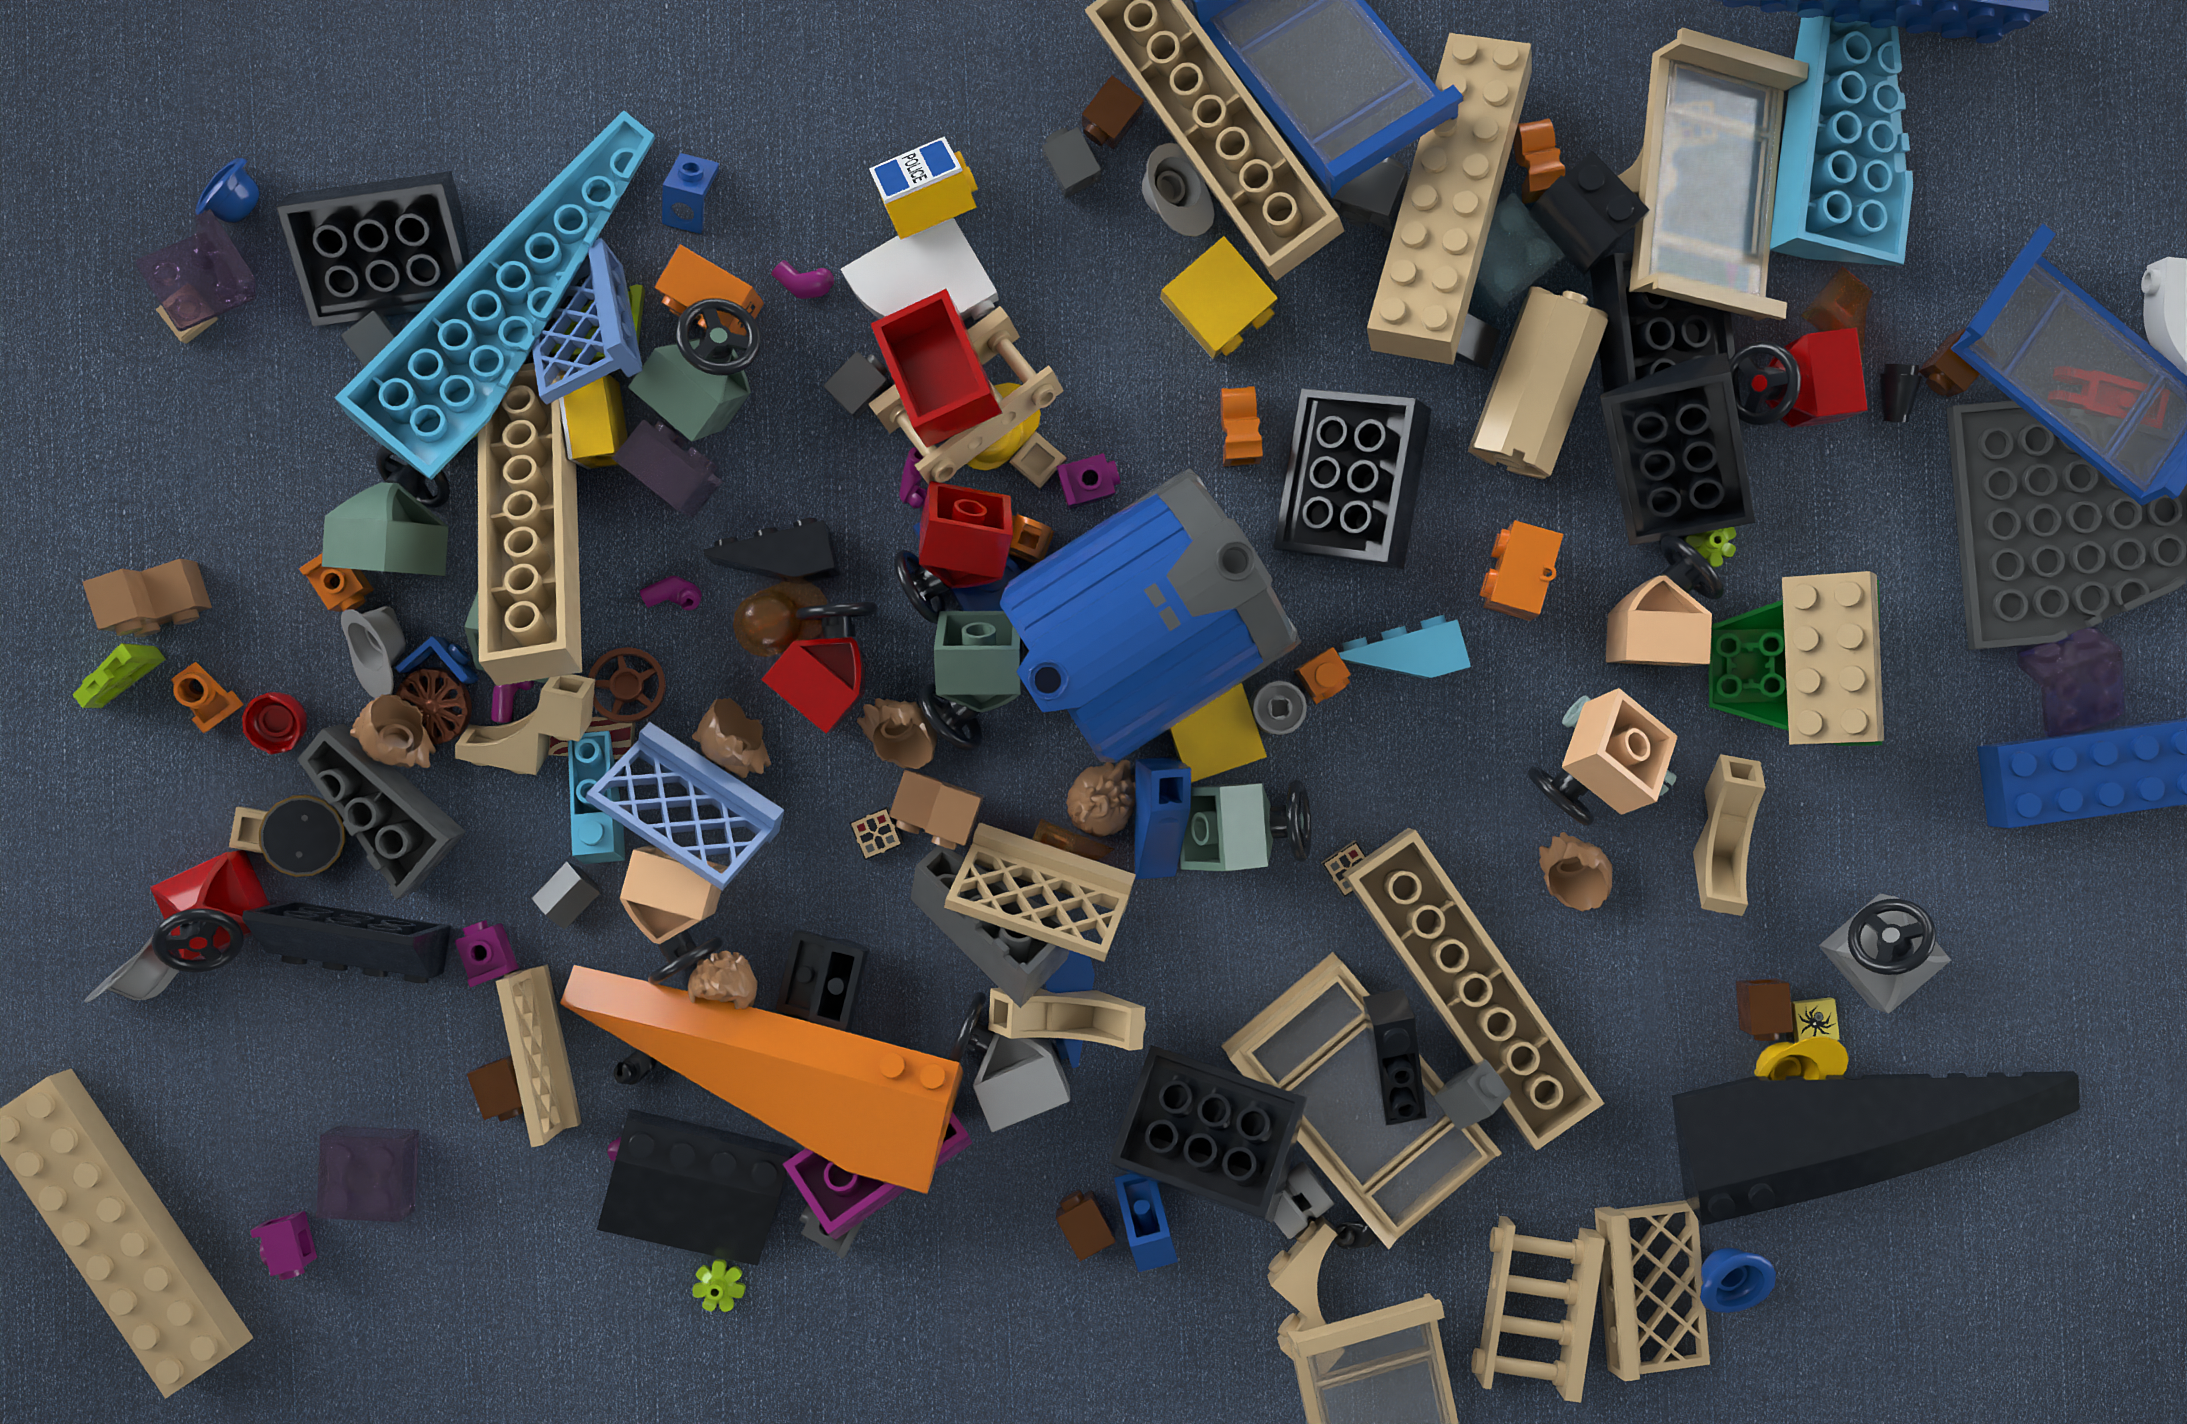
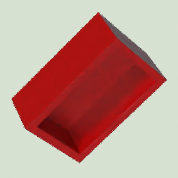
[871,288,1002,448]

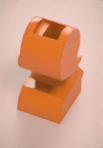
[1514,118,1565,204]
[1220,386,1263,467]
[1008,513,1055,564]

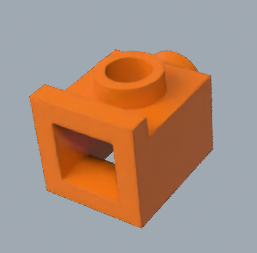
[299,553,374,612]
[1294,647,1351,704]

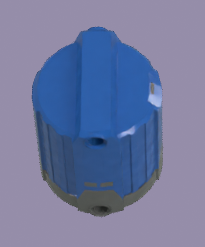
[1000,468,1301,763]

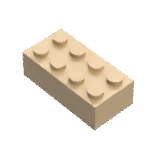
[1782,571,1884,745]

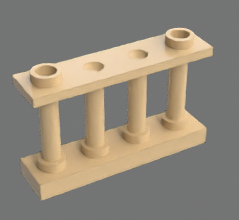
[868,306,1064,485]
[1471,1216,1605,1403]

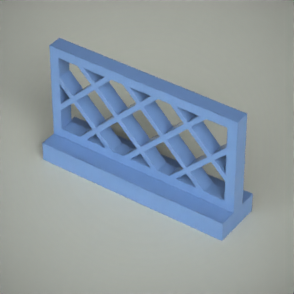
[532,238,643,405]
[586,722,784,891]

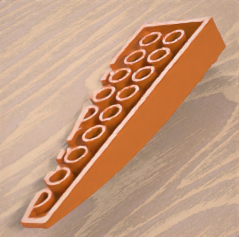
[560,965,964,1194]

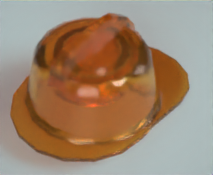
[733,581,827,657]

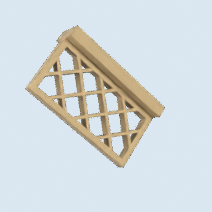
[944,822,1136,962]
[496,964,582,1148]
[1594,1200,1710,1381]

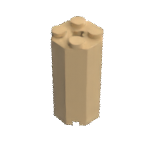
[1468,286,1608,479]

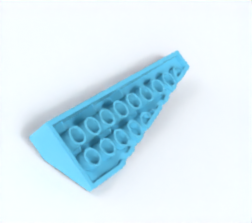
[1770,16,1913,266]
[335,110,655,480]

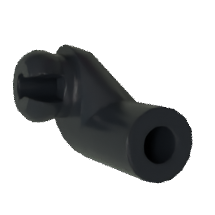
[613,1049,657,1085]
[1334,1209,1391,1249]

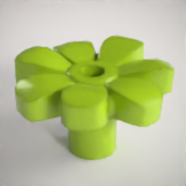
[1684,527,1736,568]
[692,1259,746,1312]

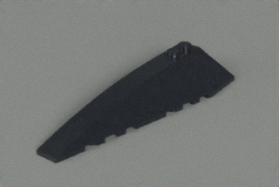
[1672,1071,2080,1226]

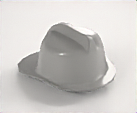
[1142,143,1215,237]
[341,606,406,698]
[84,935,179,1003]

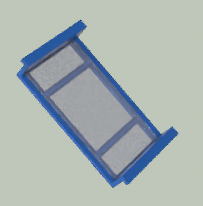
[1191,0,1463,199]
[1951,224,2187,506]

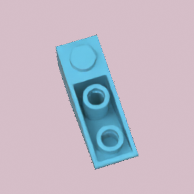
[1338,615,1471,679]
[568,731,625,864]

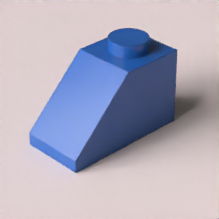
[1114,1173,1178,1272]

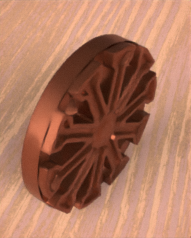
[396,667,472,744]

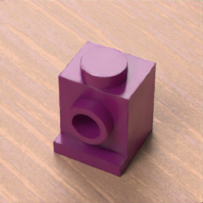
[1057,453,1121,510]
[455,920,519,987]
[250,1211,317,1280]

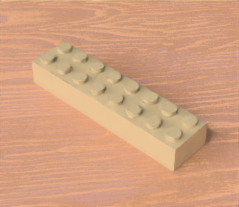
[1084,0,1345,281]
[1367,33,1532,365]
[478,363,582,686]
[1342,828,1605,1151]
[0,1069,253,1399]

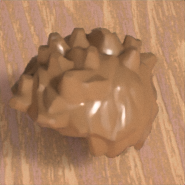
[350,694,436,769]
[692,698,771,778]
[857,698,937,769]
[1066,759,1135,837]
[1539,832,1612,912]
[688,950,758,1009]

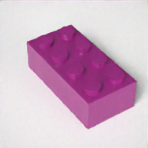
[783,1111,973,1240]

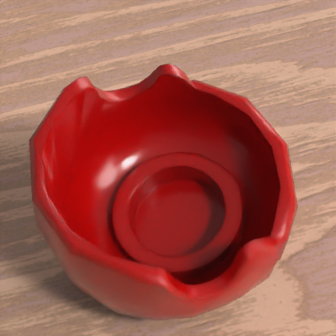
[242,692,307,755]

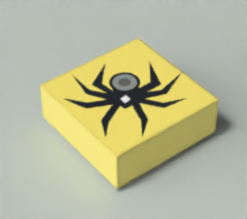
[1791,997,1840,1043]

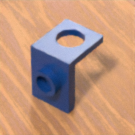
[662,153,719,234]
[395,636,480,684]

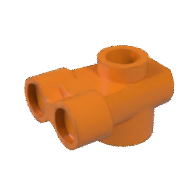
[171,662,244,734]

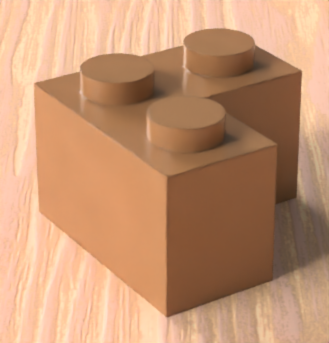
[82,559,212,638]
[888,769,984,850]

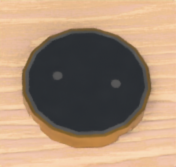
[259,795,346,877]

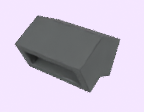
[531,862,600,930]

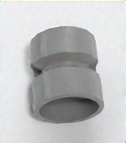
[1249,681,1307,735]
[1273,1161,1335,1239]

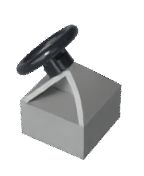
[1819,893,1951,1014]
[948,992,1070,1133]

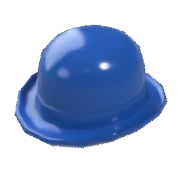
[195,158,260,223]
[1700,1247,1776,1313]

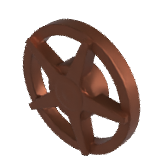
[588,647,666,723]

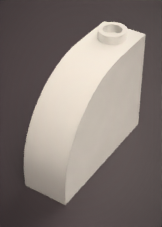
[841,218,999,320]
[2141,257,2187,376]

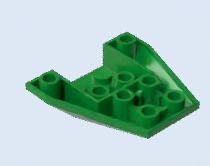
[1708,580,1882,746]

